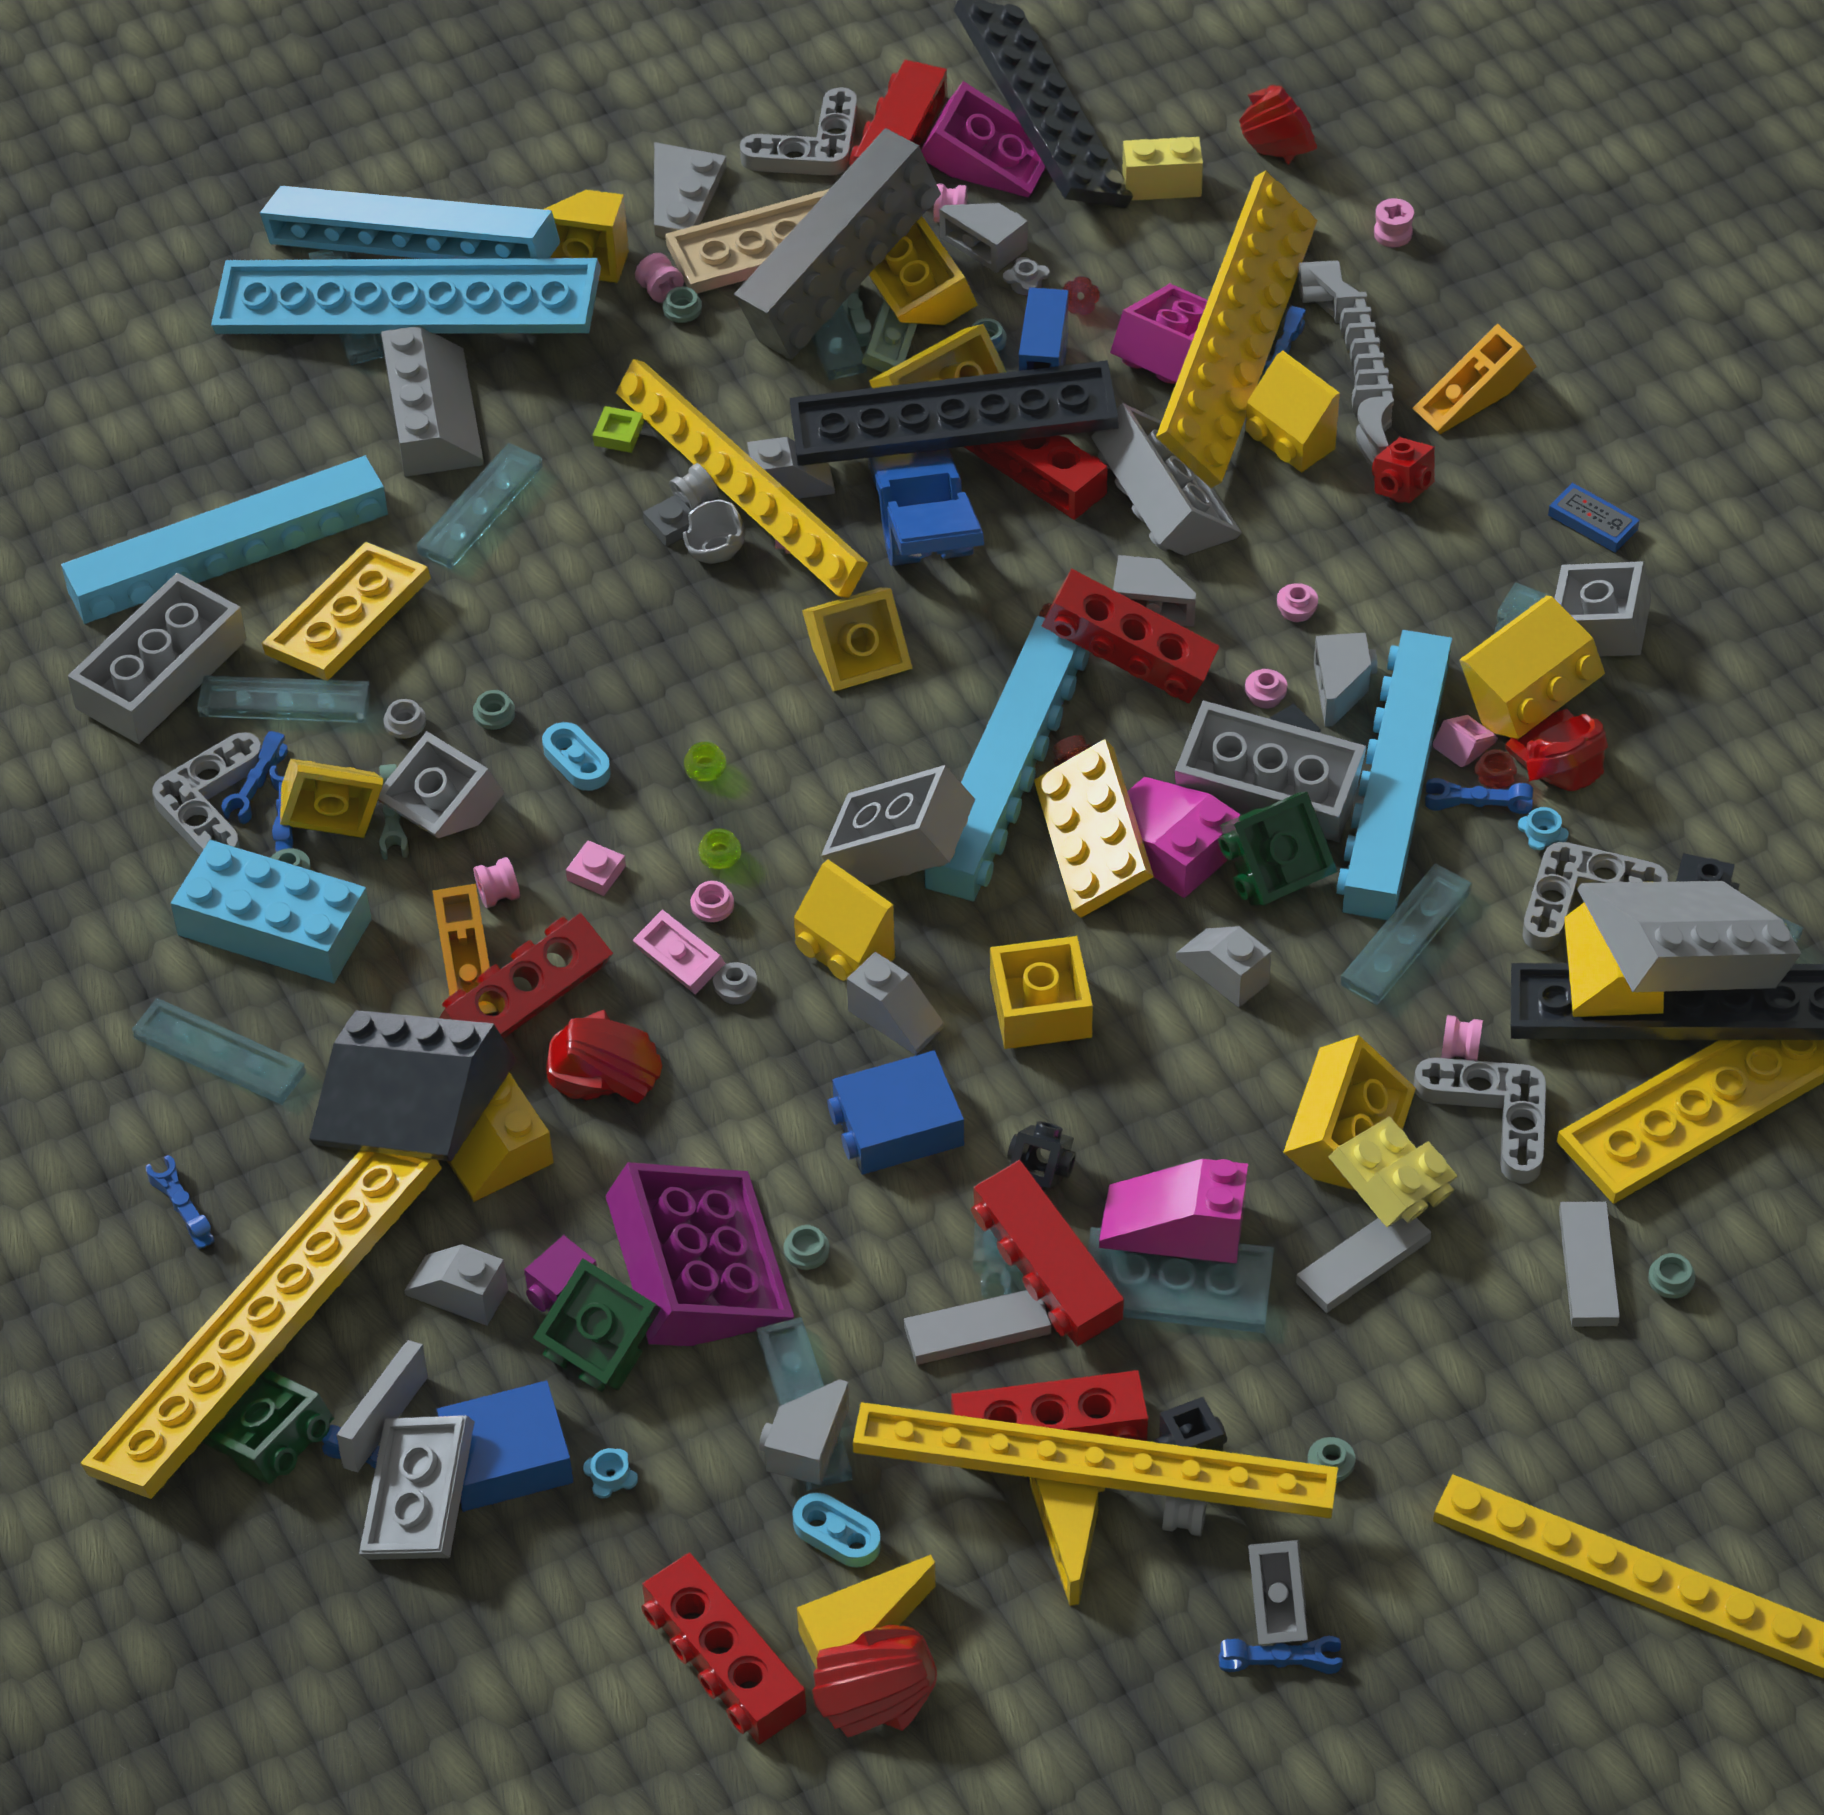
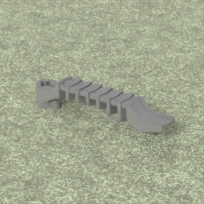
[1298,261,1394,466]

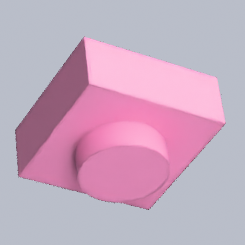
[566,840,626,896]

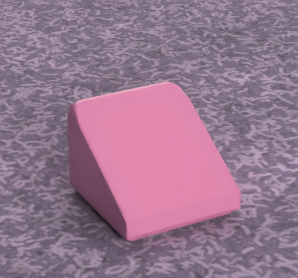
[1433,715,1498,767]

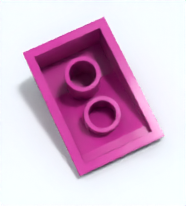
[921,81,1045,197]
[1110,283,1208,384]
[1127,777,1241,898]
[1099,1159,1248,1263]

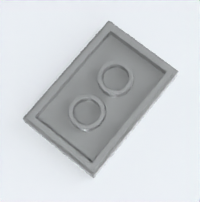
[359,1415,475,1560]

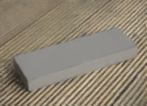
[1559,1202,1620,1327]
[1296,1218,1431,1313]
[904,1290,1051,1365]
[337,1340,428,1473]

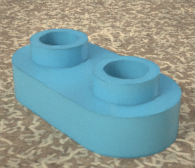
[542,722,611,790]
[793,1493,881,1567]

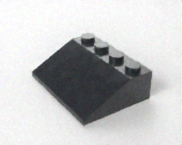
[309,1010,517,1161]

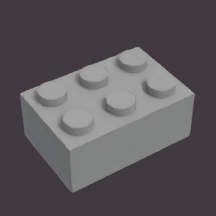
[821,765,975,886]

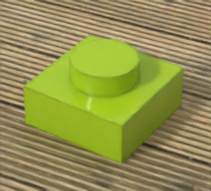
[592,406,644,453]

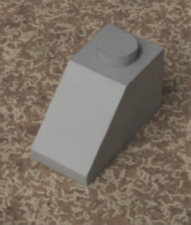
[939,203,1028,273]
[747,437,835,499]
[1113,555,1196,627]
[1314,633,1377,727]
[1176,926,1272,1008]
[847,952,944,1055]
[404,1244,508,1326]
[759,1379,850,1485]
[1248,1540,1308,1644]

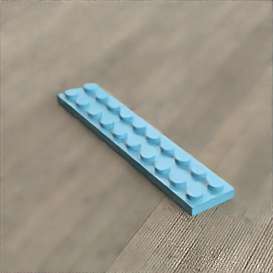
[211,258,601,334]

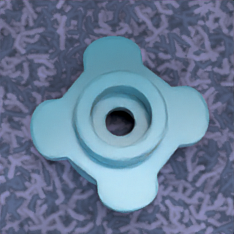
[1518,807,1568,850]
[583,1448,638,1498]

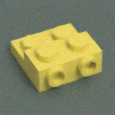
[1329,1116,1457,1228]

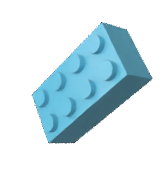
[171,840,372,984]

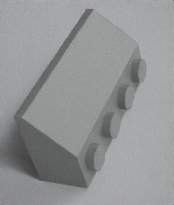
[381,326,484,477]
[1091,403,1242,556]
[1175,700,1366,842]

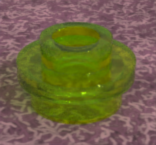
[684,742,726,782]
[698,828,741,869]

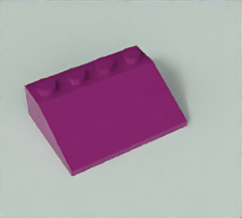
[606,1162,795,1346]

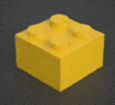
[990,936,1093,1049]

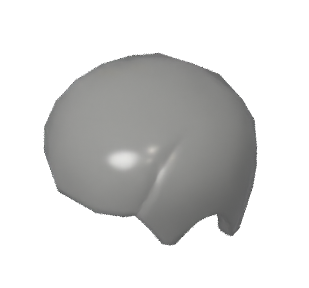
[683,499,745,564]

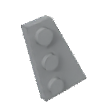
[654,142,727,238]

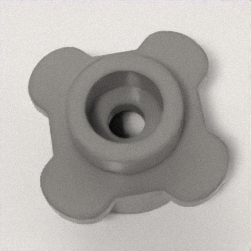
[1003,257,1049,295]

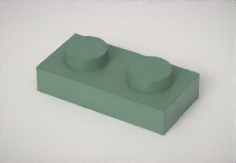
[861,300,918,373]

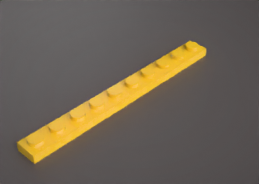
[616,359,868,598]
[853,1402,1338,1519]
[1433,1474,1824,1678]

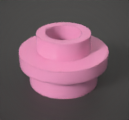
[1277,583,1318,622]
[1245,669,1287,708]
[691,881,734,922]

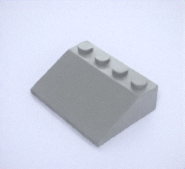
[1577,881,1802,992]

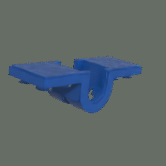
[868,449,984,566]

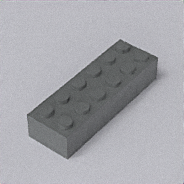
[734,128,941,360]

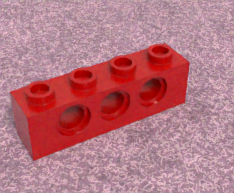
[964,435,1107,520]
[1041,568,1219,704]
[439,912,613,1039]
[951,1370,1148,1441]
[641,1552,807,1745]

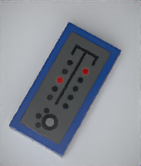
[1548,483,1640,553]

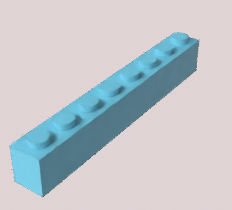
[260,186,560,259]
[61,455,388,624]
[925,616,1090,901]
[1336,630,1452,921]

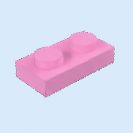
[632,909,726,995]

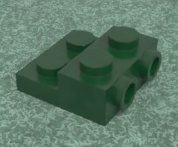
[1218,792,1338,905]
[533,1258,662,1392]
[203,1369,334,1485]

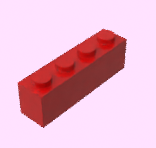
[849,59,947,166]
[971,1160,1124,1347]

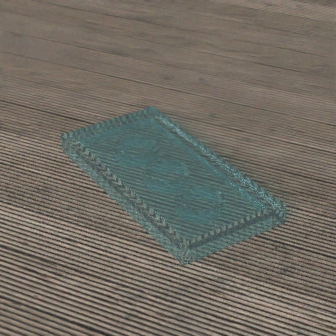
[1088,1227,1274,1333]

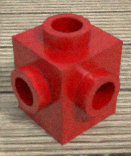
[1372,437,1435,503]

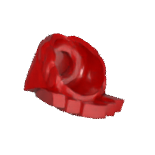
[1239,84,1318,165]
[1505,709,1608,791]
[547,1010,662,1104]
[812,1625,937,1737]

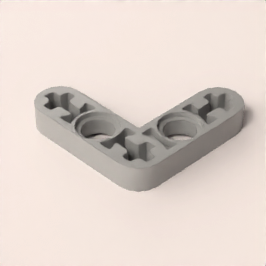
[740,87,857,176]
[153,732,262,856]
[1522,842,1668,951]
[1414,1058,1546,1184]

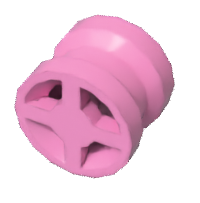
[934,184,968,222]
[1374,198,1414,247]
[635,253,684,303]
[473,857,520,908]
[1441,1015,1483,1061]

